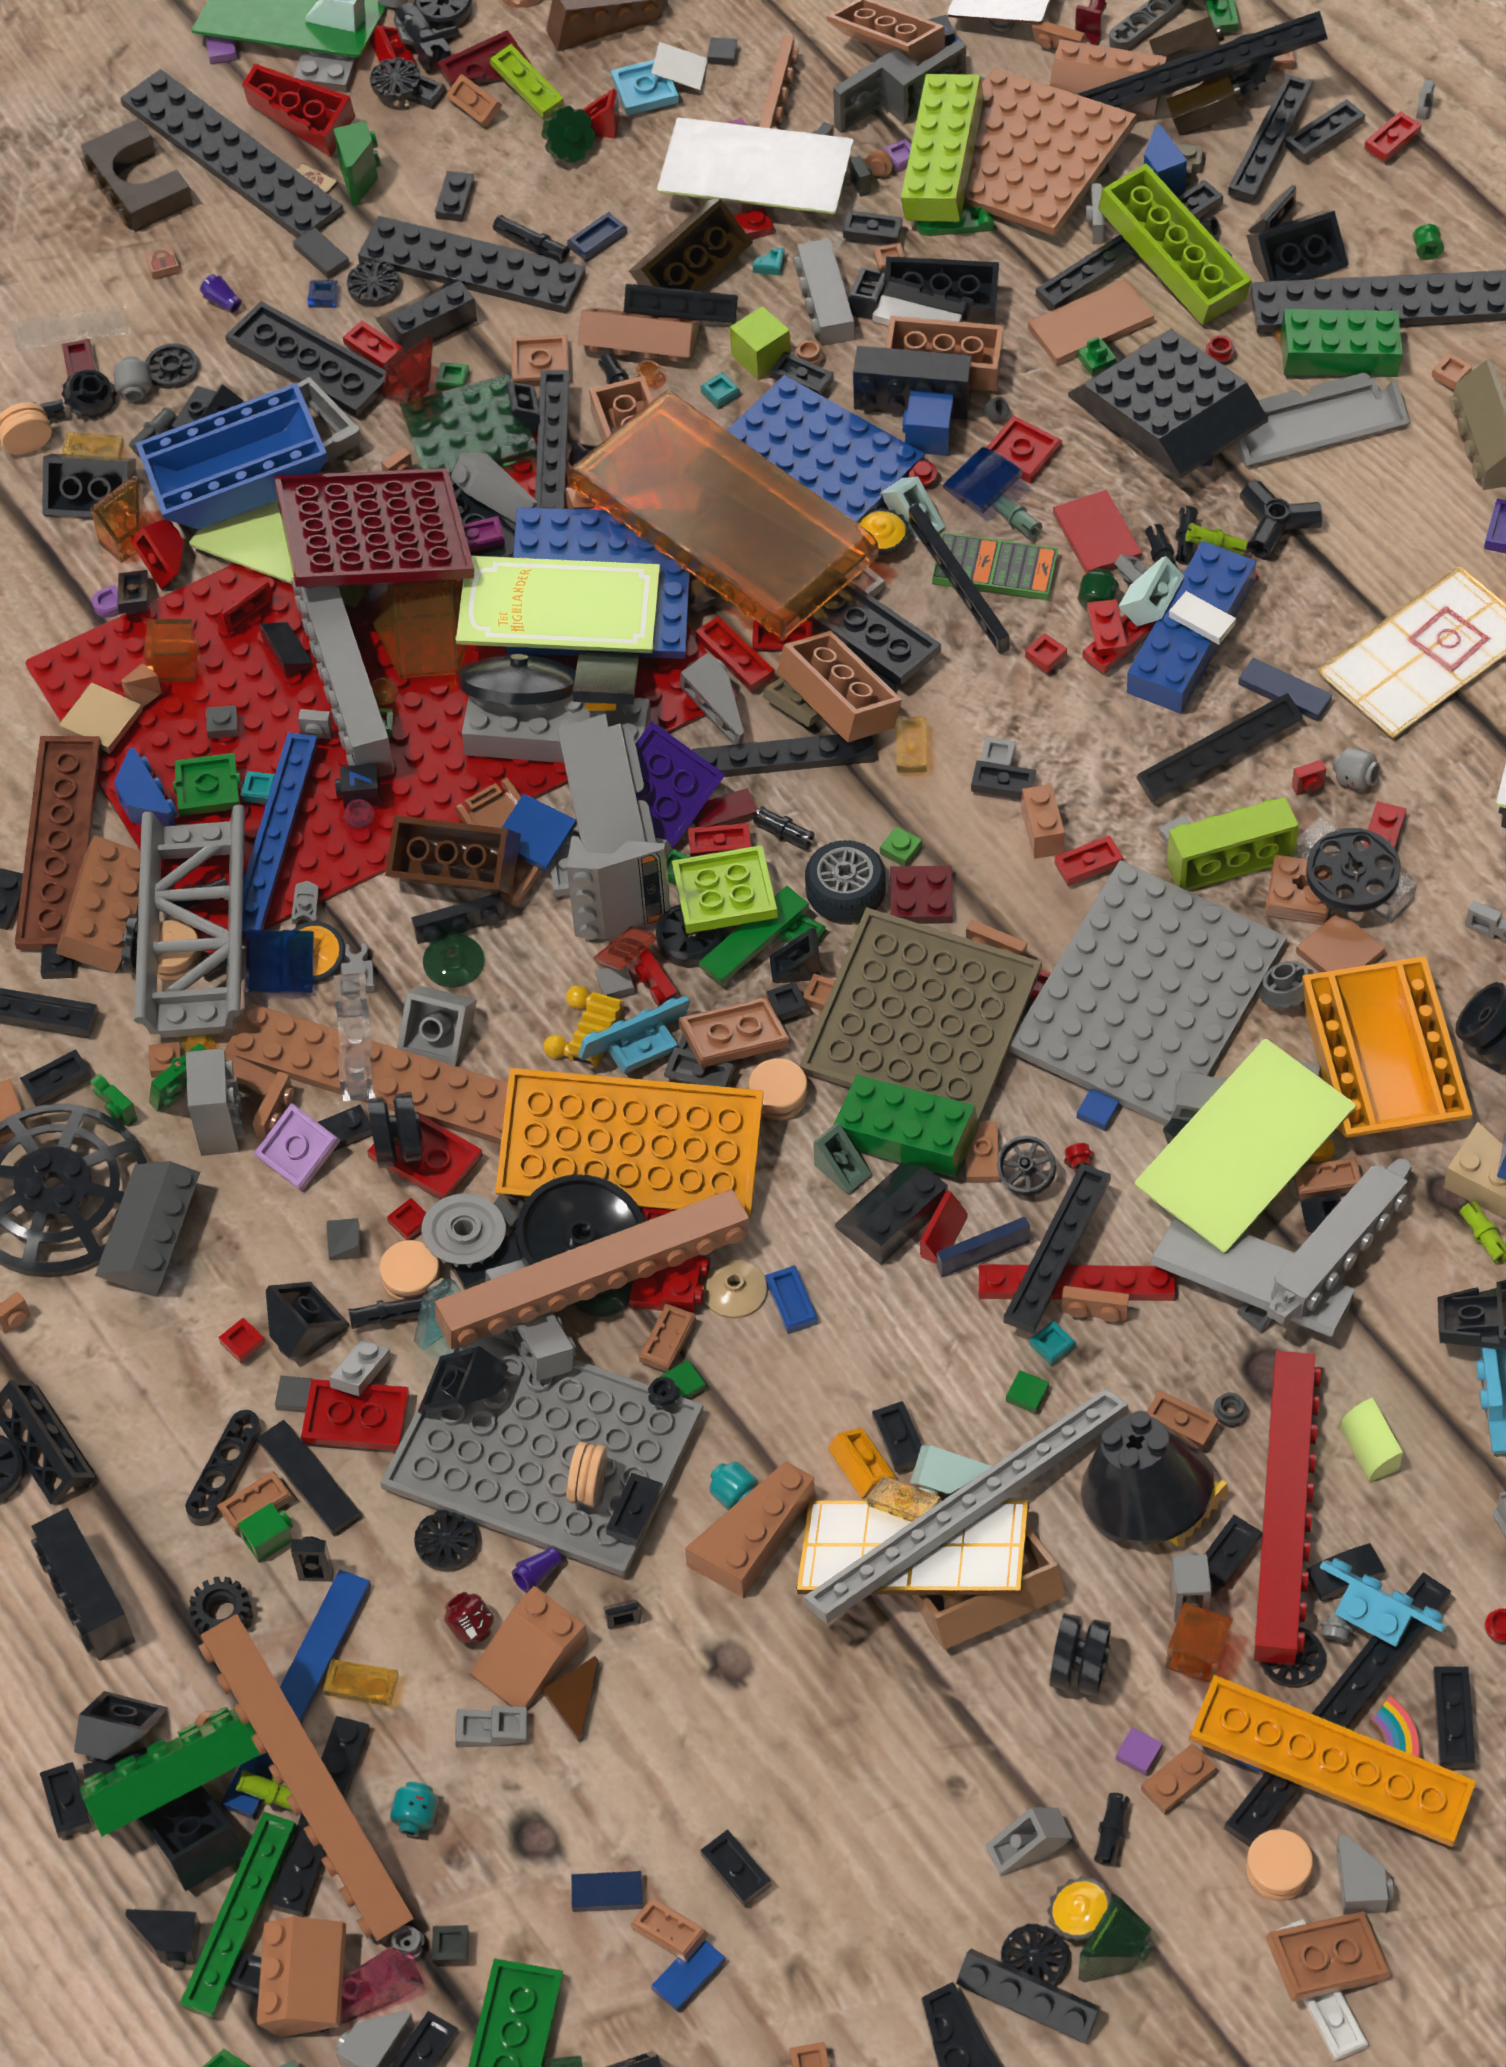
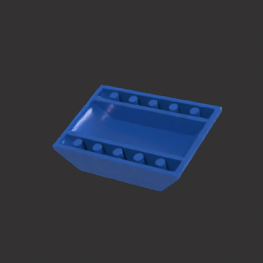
[135,383,328,529]

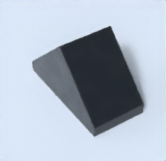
[769,928,820,984]

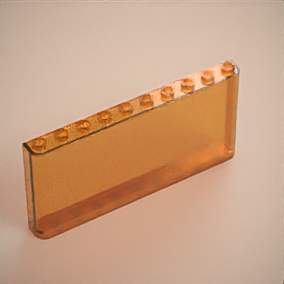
[567,390,879,639]

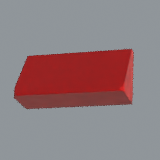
[370,25,417,71]
[215,579,273,632]
[752,620,813,651]
[920,1190,967,1264]

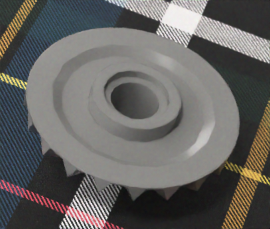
[421,1194,506,1268]

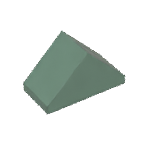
[813,1123,871,1194]

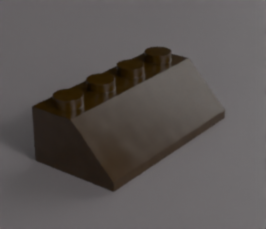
[629,198,753,291]

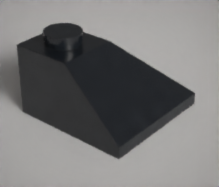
[266,1282,350,1358]
[418,1346,508,1415]
[74,1691,168,1761]

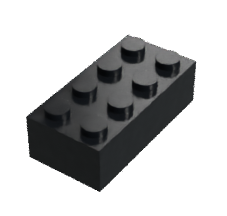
[853,346,972,419]
[30,1507,135,1661]

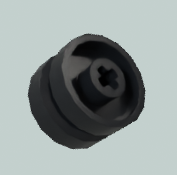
[1455,982,1506,1064]
[367,1092,423,1168]
[1049,1613,1112,1696]

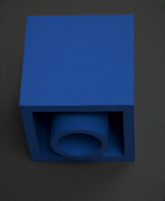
[902,391,953,456]

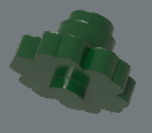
[541,106,595,163]

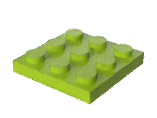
[672,845,778,934]

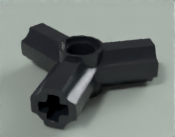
[1240,480,1322,558]

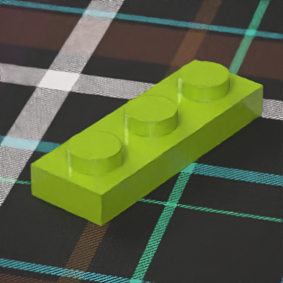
[490,44,564,118]

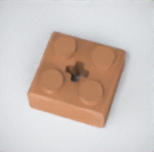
[1265,855,1331,924]

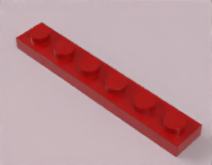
[979,1264,1175,1301]

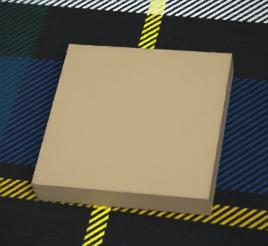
[59,682,143,753]

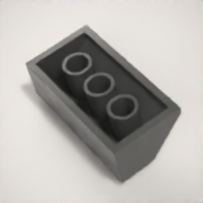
[95,1161,200,1297]

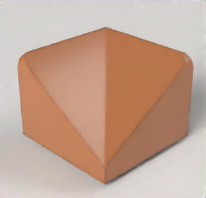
[121,663,162,708]

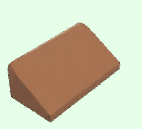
[225,1052,276,1096]

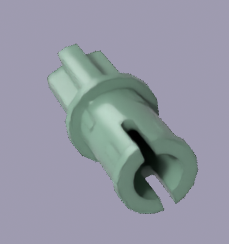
[993,495,1043,539]

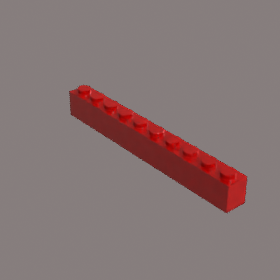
[1253,1350,1321,1665]

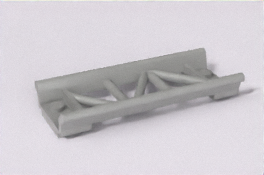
[134,805,245,1038]

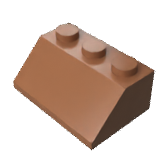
[257,1916,347,2038]

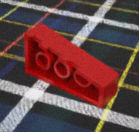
[242,64,355,158]

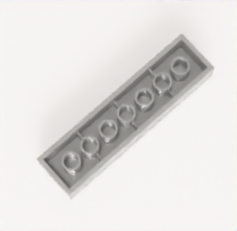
[291,578,394,777]

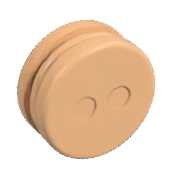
[0,402,52,455]
[157,920,201,980]
[749,1058,808,1120]
[379,1240,441,1301]
[566,1442,607,1507]
[1246,1829,1313,1900]

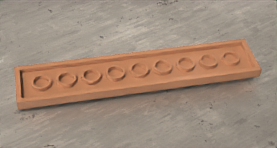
[225,1002,508,1145]

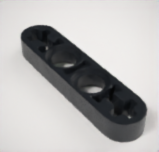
[185,1410,261,1526]

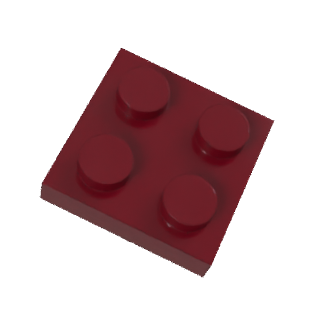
[890,866,952,924]

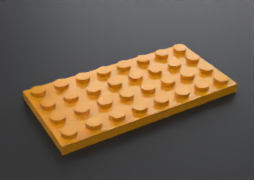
[495,1068,764,1218]

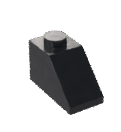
[125,1909,201,1968]

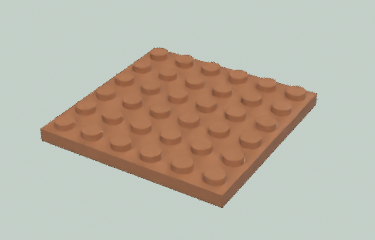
[963,67,1137,236]

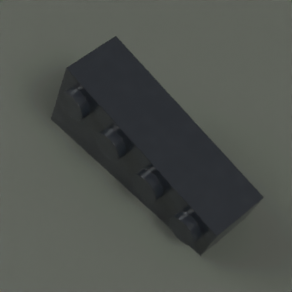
[884,256,999,325]

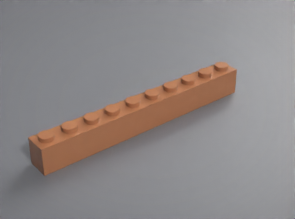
[435,1189,749,1350]
[198,1614,414,1941]

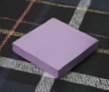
[253,1103,341,1191]

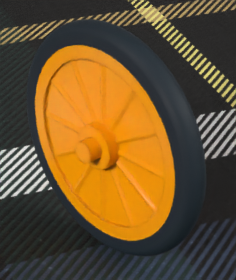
[281,922,345,983]

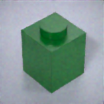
[237,1503,293,1563]

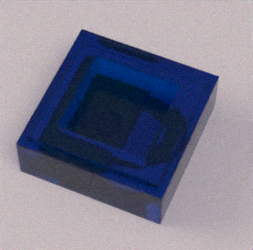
[307,280,339,308]

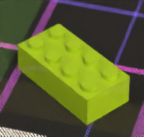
[1166,797,1299,891]

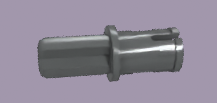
[129,407,177,454]

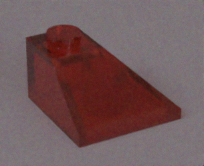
[382,336,433,404]

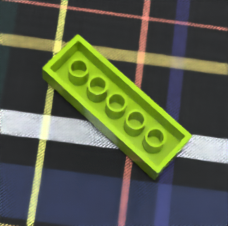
[901,74,984,222]
[1098,163,1252,326]

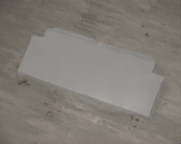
[1234,373,1410,468]
[558,713,656,854]
[1150,1217,1356,1337]

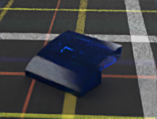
[942,446,1023,514]
[246,929,314,994]

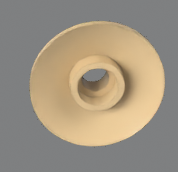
[703,1260,767,1319]

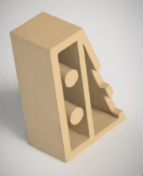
[1444,1122,1506,1219]

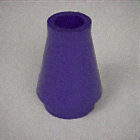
[200,274,242,313]
[512,1547,563,1592]

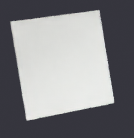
[651,42,707,90]

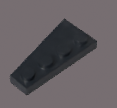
[921,1982,1000,2067]

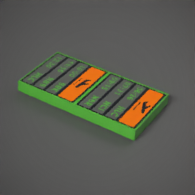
[932,532,1058,600]

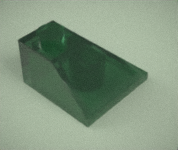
[1078,1895,1154,1982]

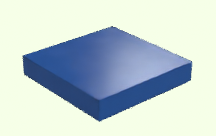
[501,794,577,872]

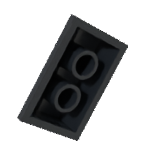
[1246,210,1349,282]
[376,281,477,357]
[42,454,136,519]
[835,1163,948,1265]

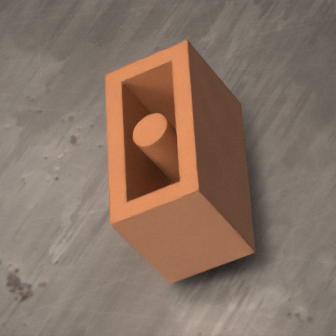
[1021,784,1065,859]

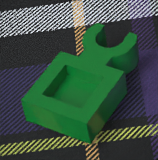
[90,1074,137,1127]

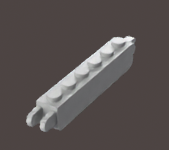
[1267,1158,1412,1325]

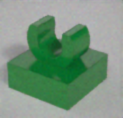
[1077,336,1117,376]

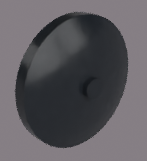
[458,654,576,705]
[516,1174,644,1295]

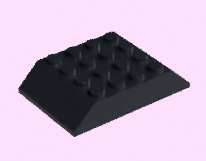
[1068,329,1268,479]

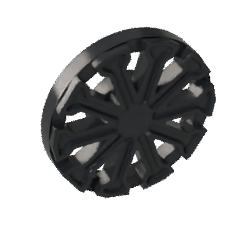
[370,58,421,101]
[347,260,399,305]
[145,343,199,389]
[121,915,138,973]
[414,1510,478,1570]
[1260,1626,1324,1688]
[1001,1923,1067,1985]

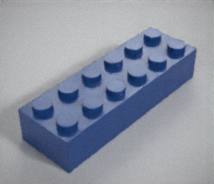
[1127,541,1257,714]

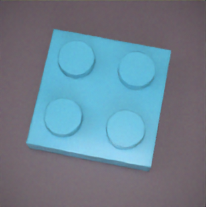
[611,60,679,116]

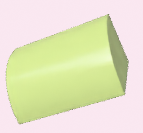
[1340,1397,1403,1482]

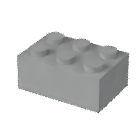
[186,1048,244,1156]

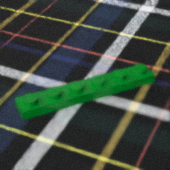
[180,1812,297,2019]

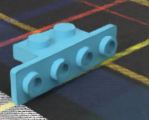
[578,996,690,1074]
[1476,1347,1506,1454]
[1320,1558,1449,1647]

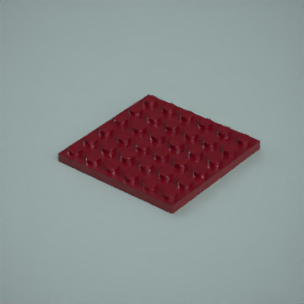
[274,468,474,588]

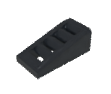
[848,267,885,319]

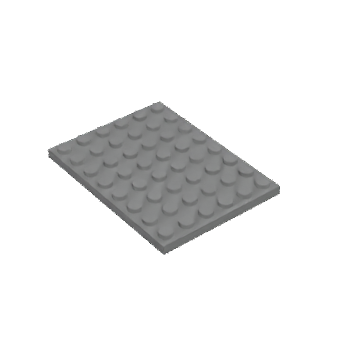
[1008,860,1287,1126]
[380,1333,704,1578]

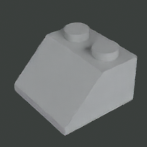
[397,985,477,1066]

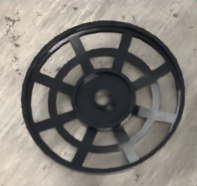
[0,1104,147,1277]

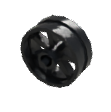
[997,1135,1057,1196]

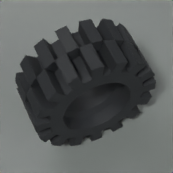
[189,1576,253,1635]

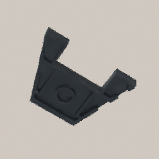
[1437,1280,1506,1350]

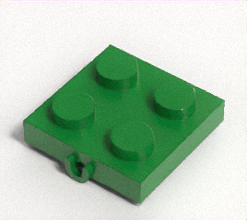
[173,753,241,816]
[149,1043,206,1112]

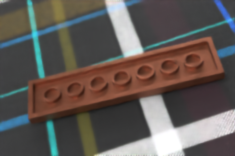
[15,736,101,950]

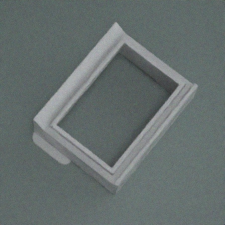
[264,377,360,464]

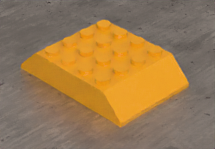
[1302,956,1473,1138]

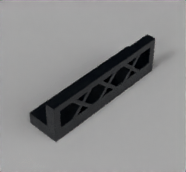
[0,1380,96,1505]

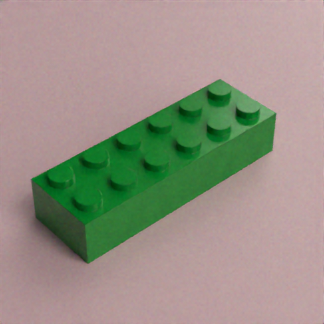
[79,1707,261,1837]

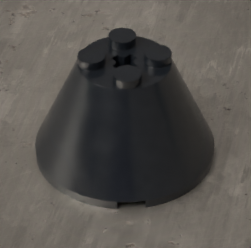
[1081,1411,1215,1545]

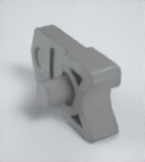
[291,881,318,924]

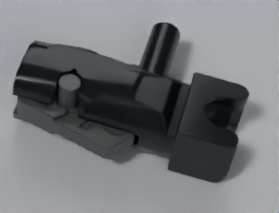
[394,3,459,71]

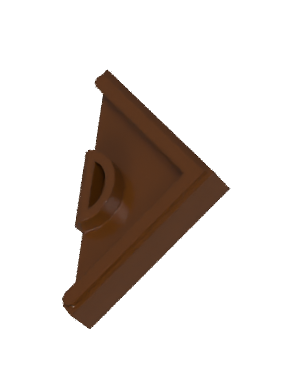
[542,1656,599,1742]

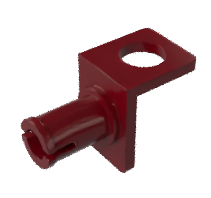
[1075,0,1107,45]

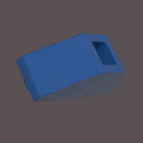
[114,747,178,827]

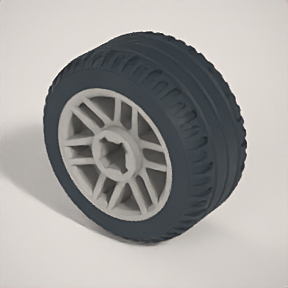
[805,840,886,922]

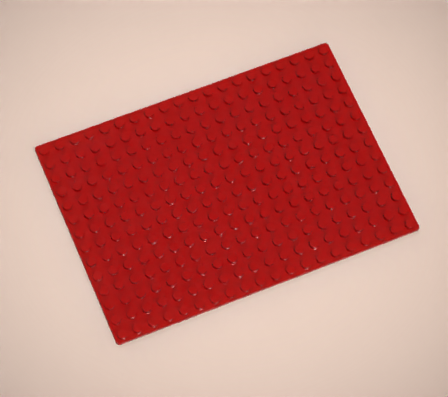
[25,425,737,956]

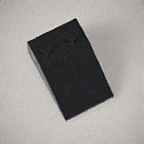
[138,1785,245,1892]

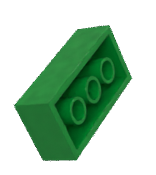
[1280,309,1403,377]
[833,1075,979,1177]

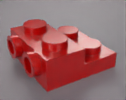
[629,1255,710,1314]

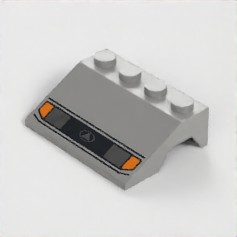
[566,836,671,940]

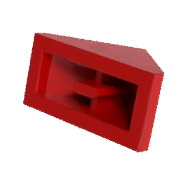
[583,88,620,138]

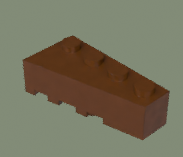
[546,0,665,52]

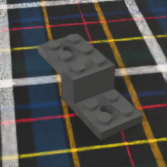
[833,40,966,133]

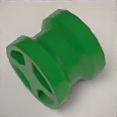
[1413,224,1444,260]

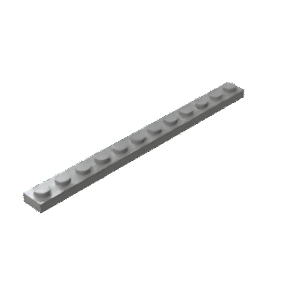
[804,1388,1129,1624]

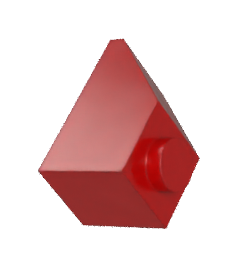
[130,519,184,590]

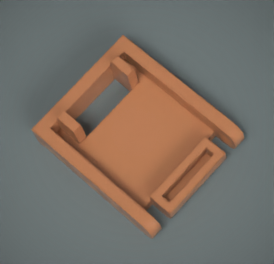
[455,778,521,828]

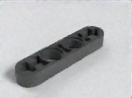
[1109,0,1188,50]

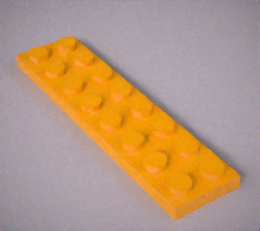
[1189,1675,1476,1847]

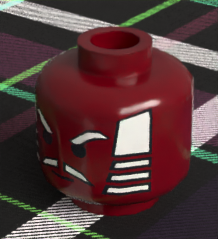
[444,1592,494,1644]

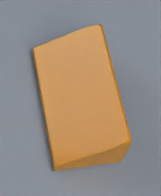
[828,1428,897,1498]

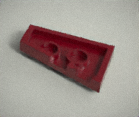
[437,30,534,87]

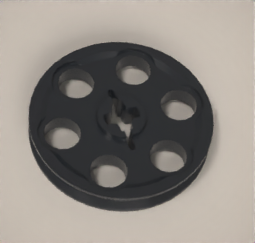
[1306,828,1401,912]

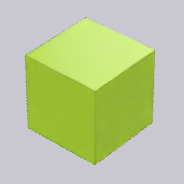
[730,306,791,380]

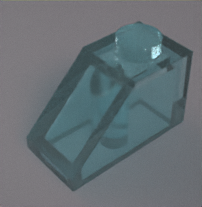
[414,1278,461,1351]

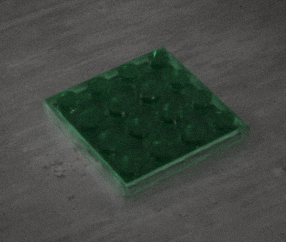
[399,374,537,480]

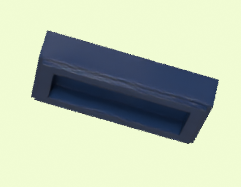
[567,212,627,262]
[571,1871,643,1912]

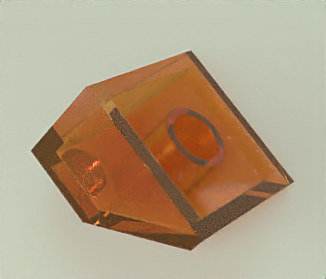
[90,475,147,563]

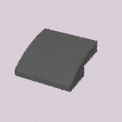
[664,1035,742,1087]

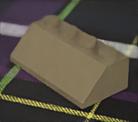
[1450,359,1506,490]

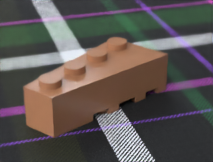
[685,1461,815,1598]

